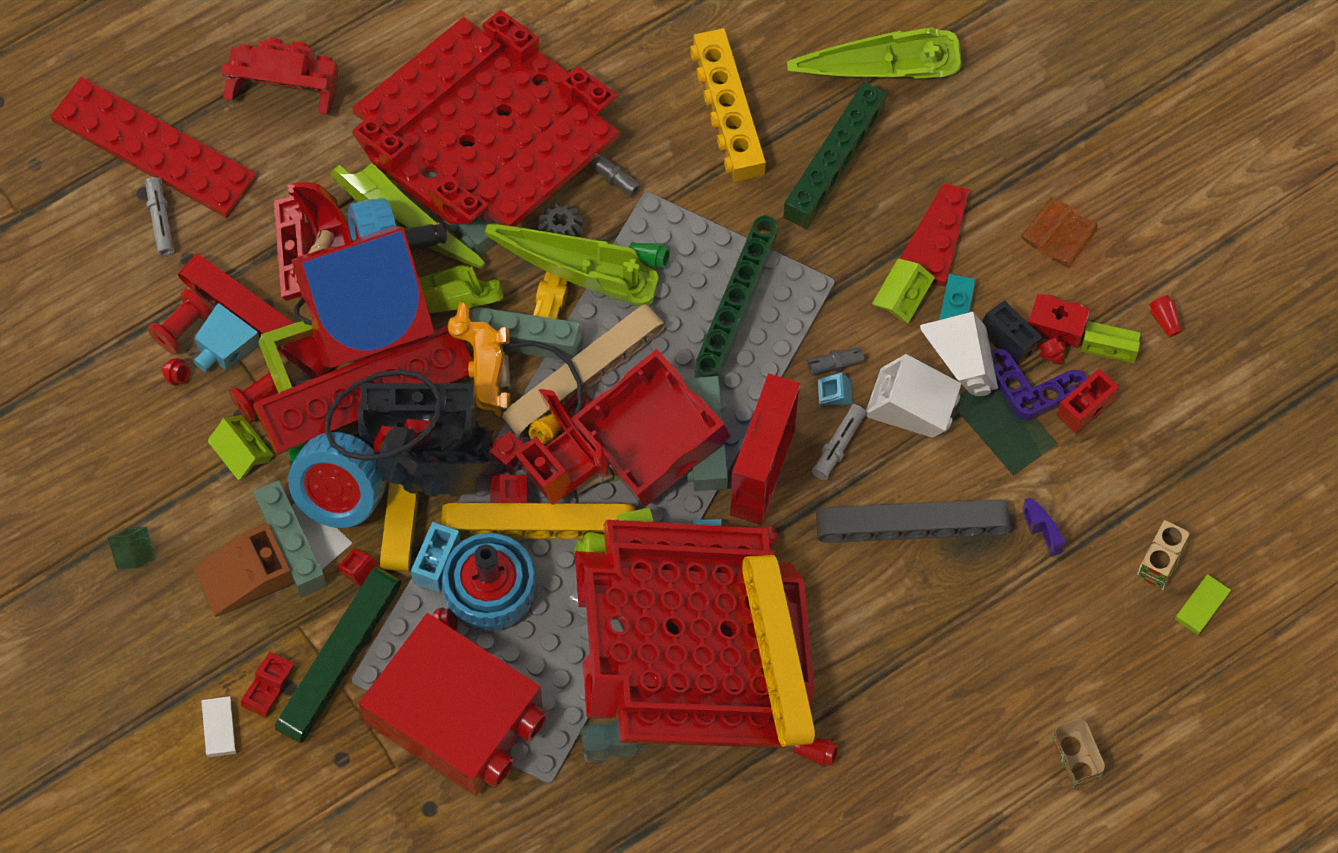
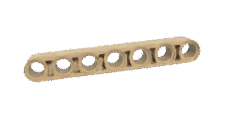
[502,304,665,438]

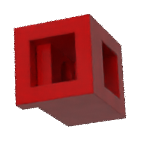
[490,431,525,475]

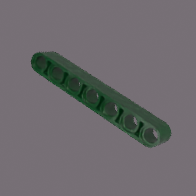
[695,215,777,380]
[275,566,402,744]

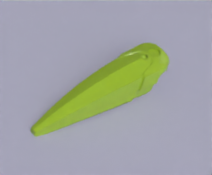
[787,27,962,79]
[330,163,485,269]
[485,224,658,307]
[419,265,504,313]

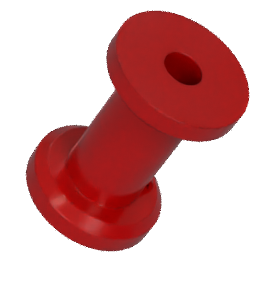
[147,289,212,354]
[228,368,295,422]

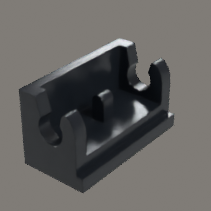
[982,300,1043,366]

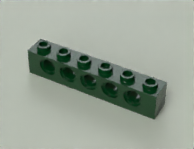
[783,81,887,230]

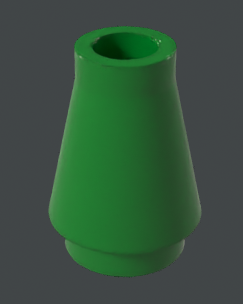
[629,242,670,270]

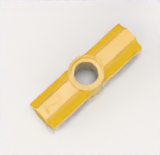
[533,271,569,319]

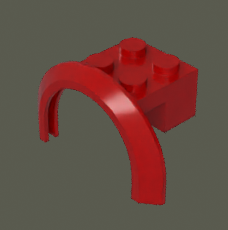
[514,389,608,505]

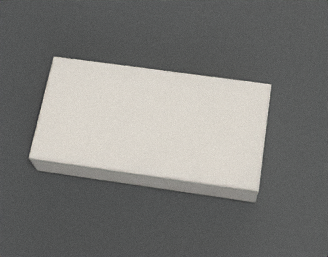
[201,697,236,758]

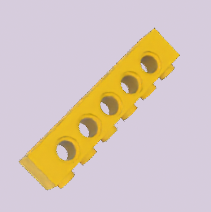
[690,28,766,182]

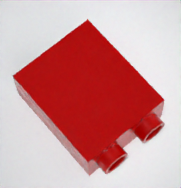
[358,613,548,796]

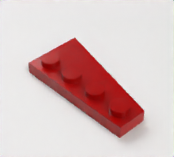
[900,183,969,286]

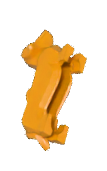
[448,301,511,418]

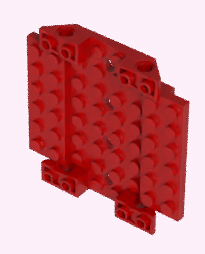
[352,9,619,227]
[575,520,814,748]

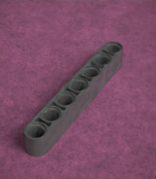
[816,500,1011,543]

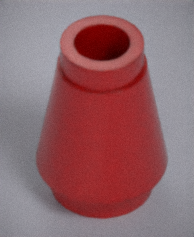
[1149,295,1183,338]
[794,738,838,767]

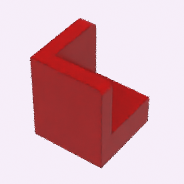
[490,474,527,503]

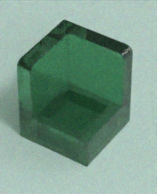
[108,527,155,569]

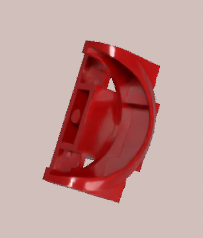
[221,38,339,115]
[274,182,352,301]

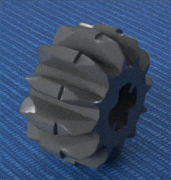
[538,203,583,237]

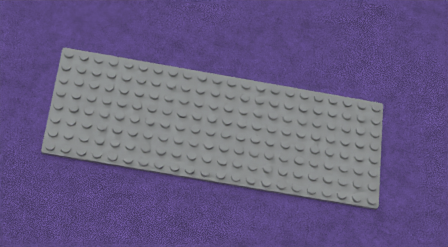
[352,192,834,784]

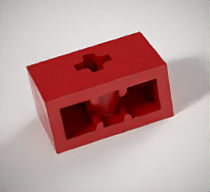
[1028,293,1090,348]
[1057,368,1119,434]

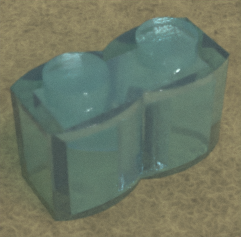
[580,720,641,762]

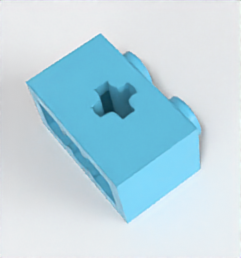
[411,522,460,593]

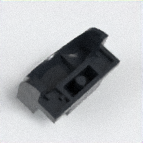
[358,383,476,456]
[375,427,504,497]

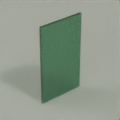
[954,385,1057,476]

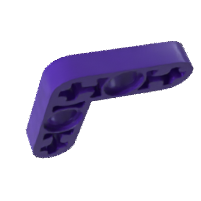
[991,349,1087,420]

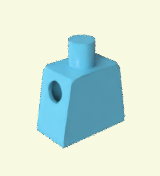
[193,303,259,372]

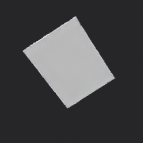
[291,503,352,570]

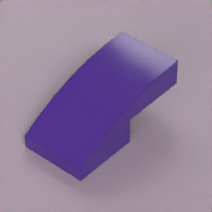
[1022,498,1065,557]

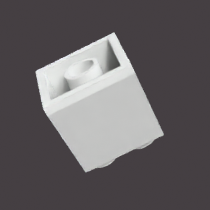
[920,312,998,396]
[866,354,961,438]

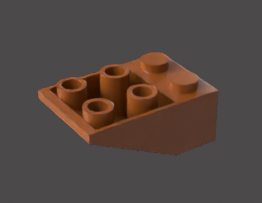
[193,523,294,617]

